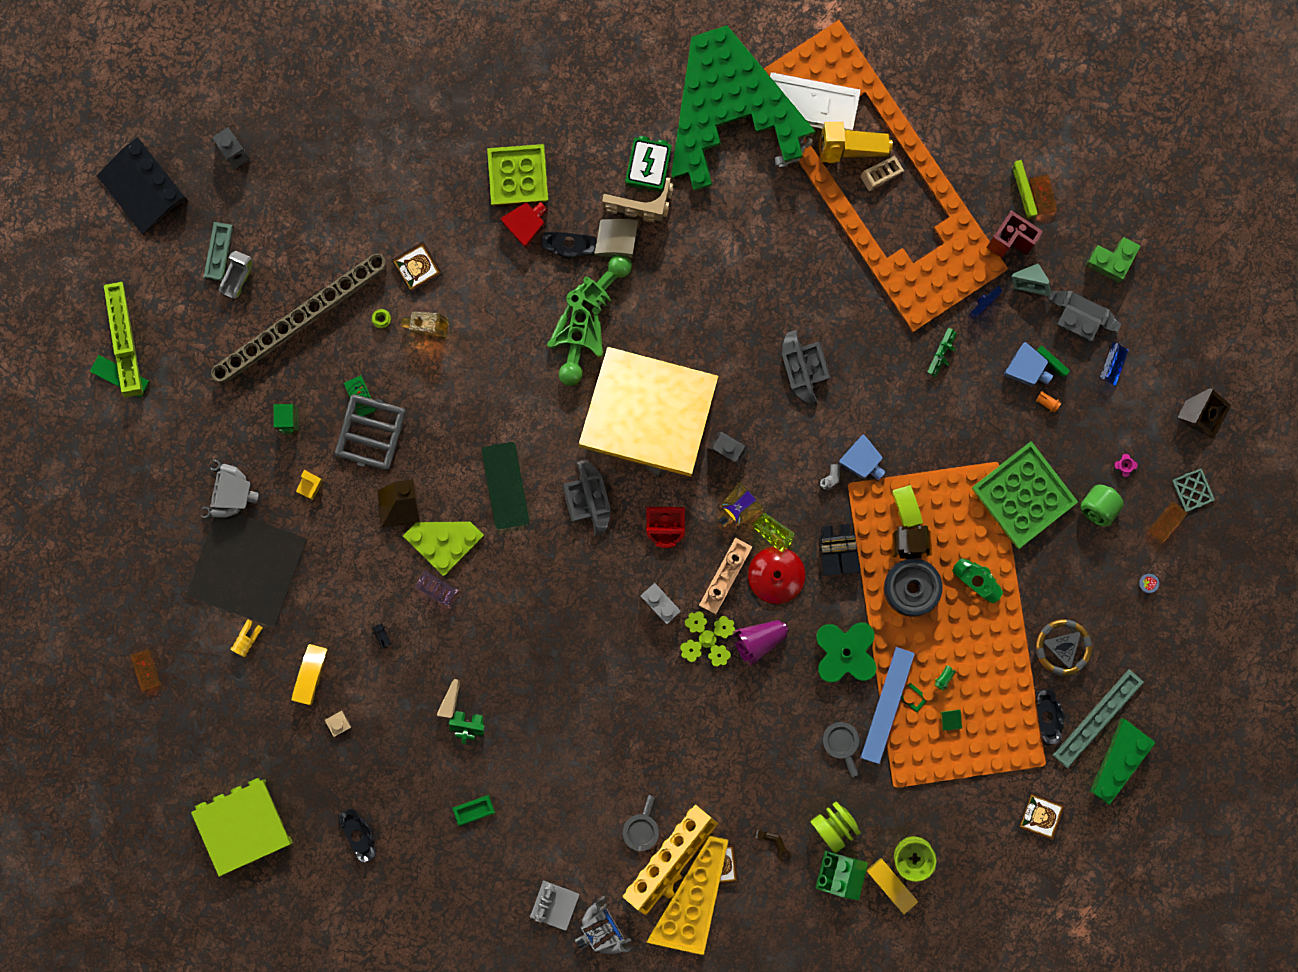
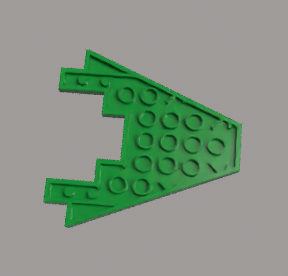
[671,25,816,191]

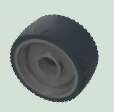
[884,559,943,617]

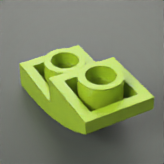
[892,485,923,529]

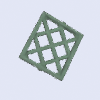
[1172,468,1215,512]

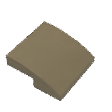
[595,219,638,258]

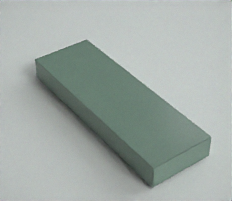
[204,222,234,281]

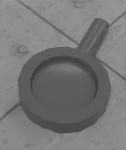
[822,722,859,777]
[623,795,659,851]

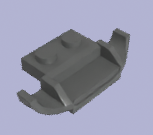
[1049,291,1122,342]
[781,330,831,405]
[562,460,611,536]

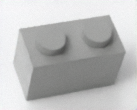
[641,583,681,625]

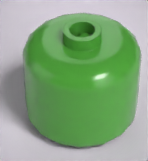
[1080,484,1124,527]

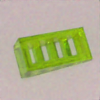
[753,513,795,552]

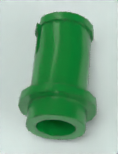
[934,665,957,691]

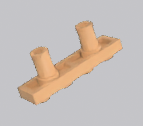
[699,538,752,614]

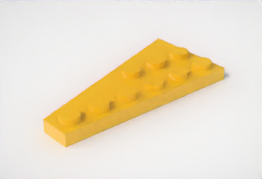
[647,836,728,955]

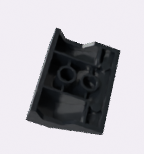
[96,137,188,235]

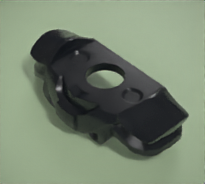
[542,232,597,259]
[1036,689,1065,745]
[338,809,376,863]

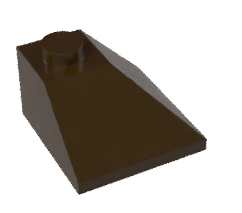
[1178,388,1231,438]
[377,479,420,528]

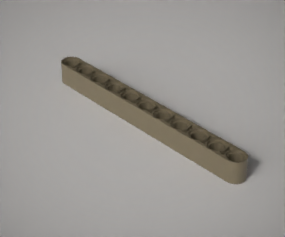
[211,254,387,384]

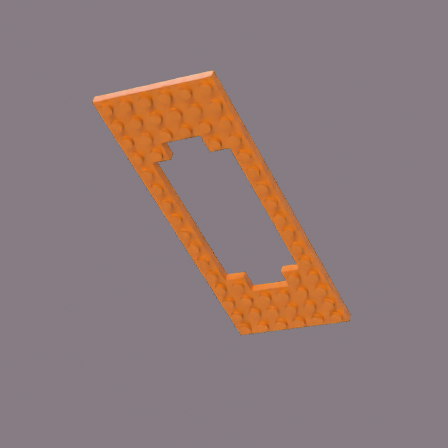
[764,20,1008,332]

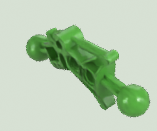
[547,255,632,386]

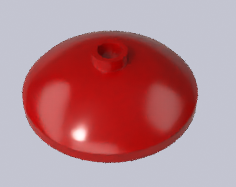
[748,546,805,604]

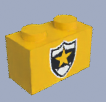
[819,122,846,163]

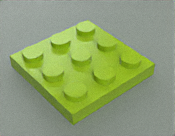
[487,144,549,206]

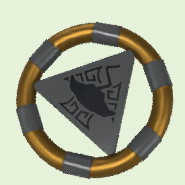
[1036,619,1092,676]

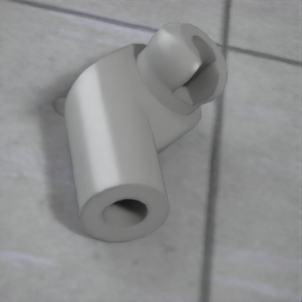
[820,464,840,490]

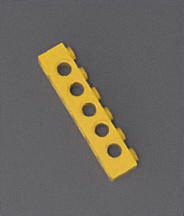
[623,805,719,915]

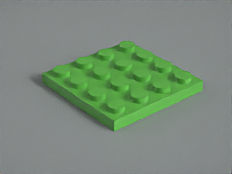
[971,441,1078,549]

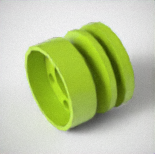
[810,801,861,854]
[894,836,936,882]

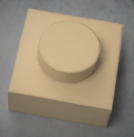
[325,711,352,737]

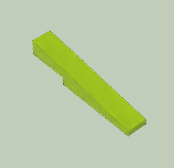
[104,282,143,398]

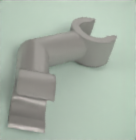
[775,137,812,168]

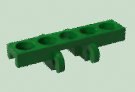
[928,328,957,377]

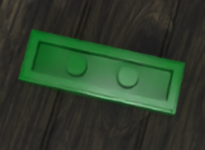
[90,355,150,398]

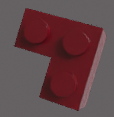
[986,210,1043,258]

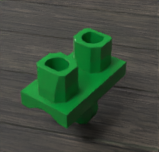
[449,711,484,745]

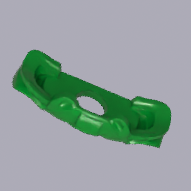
[952,558,1003,604]

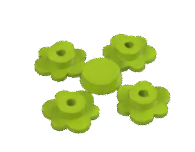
[680,611,735,666]

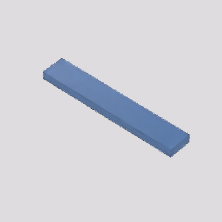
[860,647,915,764]

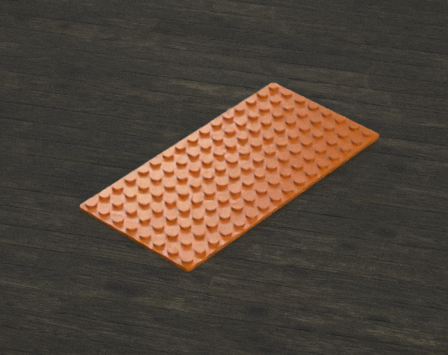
[848,462,1046,788]

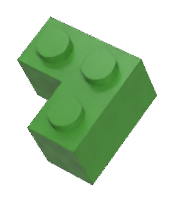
[1085,237,1140,283]

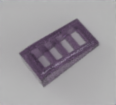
[415,571,458,607]

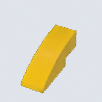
[291,644,328,705]
[866,858,918,914]

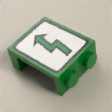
[625,136,672,193]

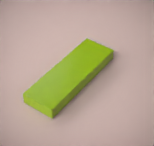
[1012,160,1038,219]

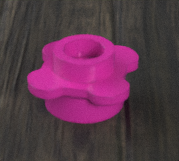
[1114,454,1138,477]

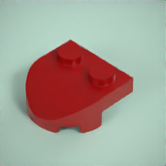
[646,507,685,548]

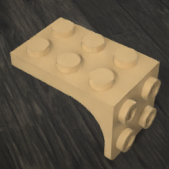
[602,178,673,222]

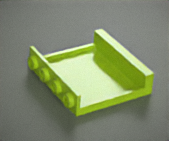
[191,778,293,876]

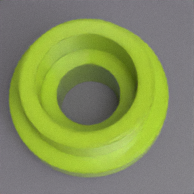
[372,309,391,328]

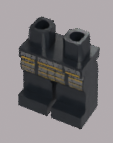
[819,524,861,576]

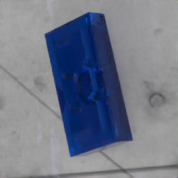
[969,286,1003,319]
[1100,343,1128,385]

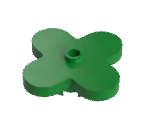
[816,622,877,682]

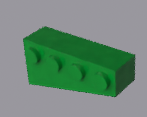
[1090,718,1156,805]

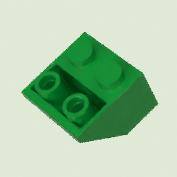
[816,851,868,900]

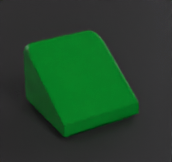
[940,709,962,731]

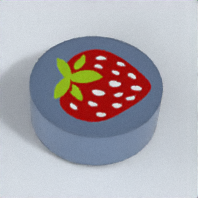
[1139,574,1159,593]

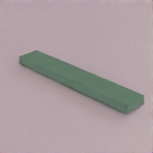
[1052,669,1144,769]

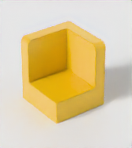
[296,470,324,500]

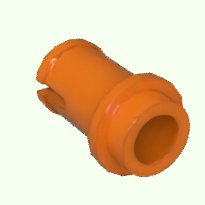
[1035,391,1061,413]

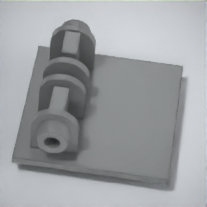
[530,880,579,931]

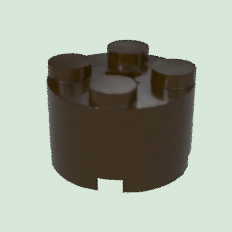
[892,526,932,559]

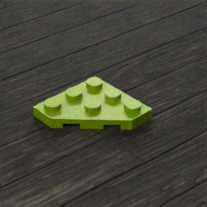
[403,522,485,576]

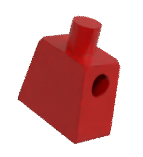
[501,202,548,249]

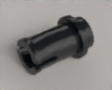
[371,623,392,649]

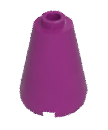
[733,620,788,666]

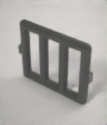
[335,394,406,471]

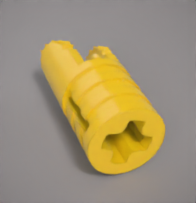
[230,619,263,657]

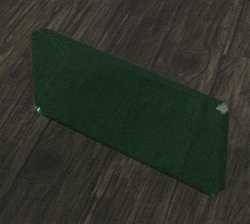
[482,442,530,529]

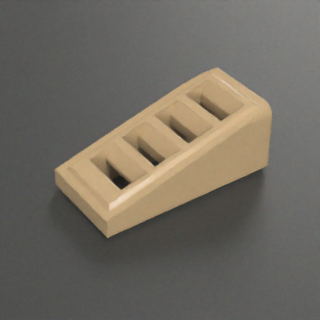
[860,155,904,191]
[437,679,460,718]

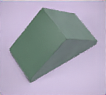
[1012,264,1051,296]

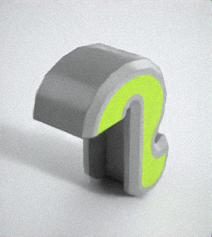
[219,251,252,299]

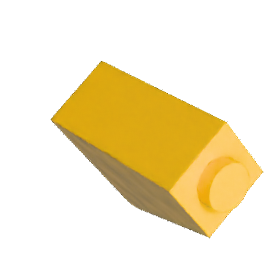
[842,130,893,157]

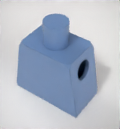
[1004,342,1053,386]
[838,434,885,480]

